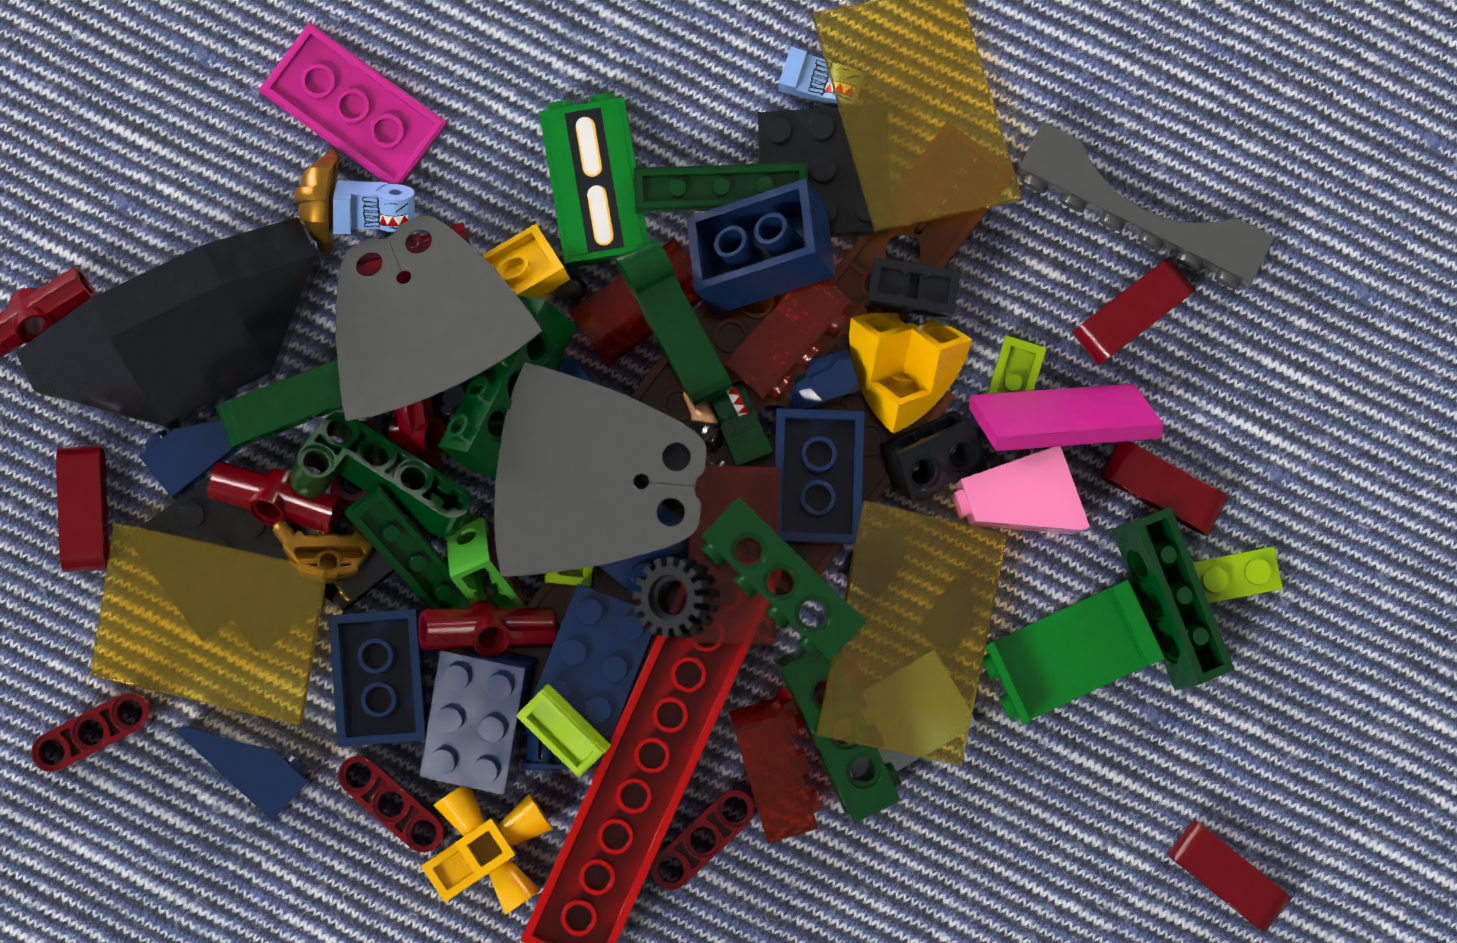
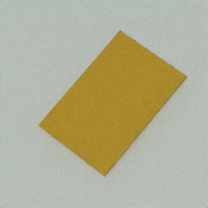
[812,0,1022,232]
[817,501,1007,766]
[90,522,328,725]

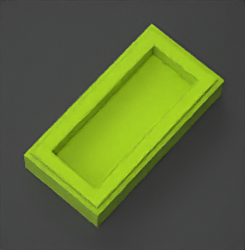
[516,684,611,778]

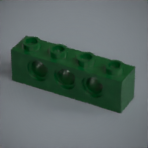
[439,295,577,477]
[700,497,867,661]
[1111,507,1235,691]
[774,648,902,824]

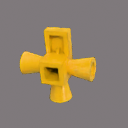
[421,786,553,915]

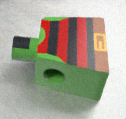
[446,514,526,608]

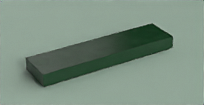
[634,162,808,213]
[344,483,471,609]

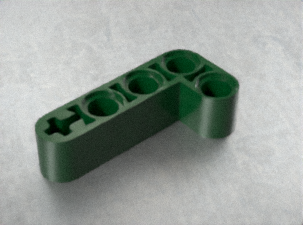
[615,238,734,409]
[216,359,343,449]
[290,412,471,537]

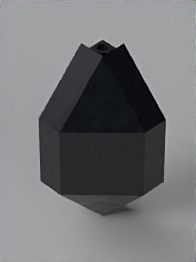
[16,217,321,429]

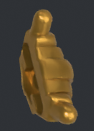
[294,149,341,255]
[273,521,374,583]

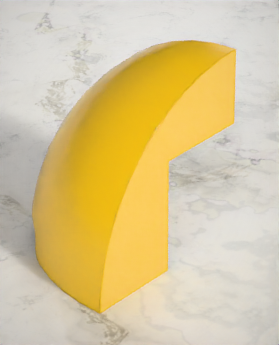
[849,313,972,433]

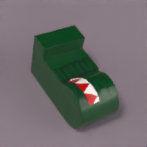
[711,381,773,469]

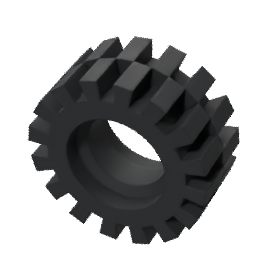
[633,557,720,638]

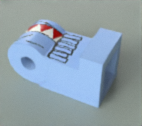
[778,47,864,107]
[333,180,415,234]

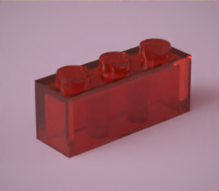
[569,238,702,367]
[724,280,851,402]
[729,697,822,844]

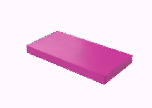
[258,22,448,185]
[969,383,1164,451]

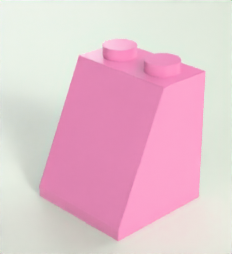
[951,446,1090,535]

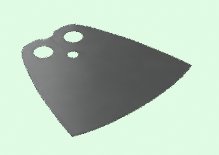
[335,215,542,421]
[494,363,707,577]

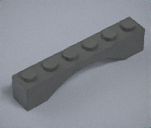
[1016,121,1275,290]

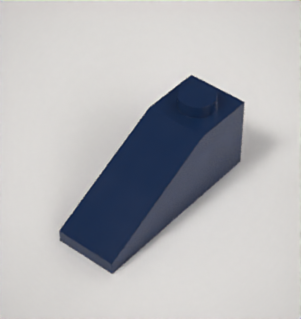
[139,419,245,500]
[176,725,313,821]

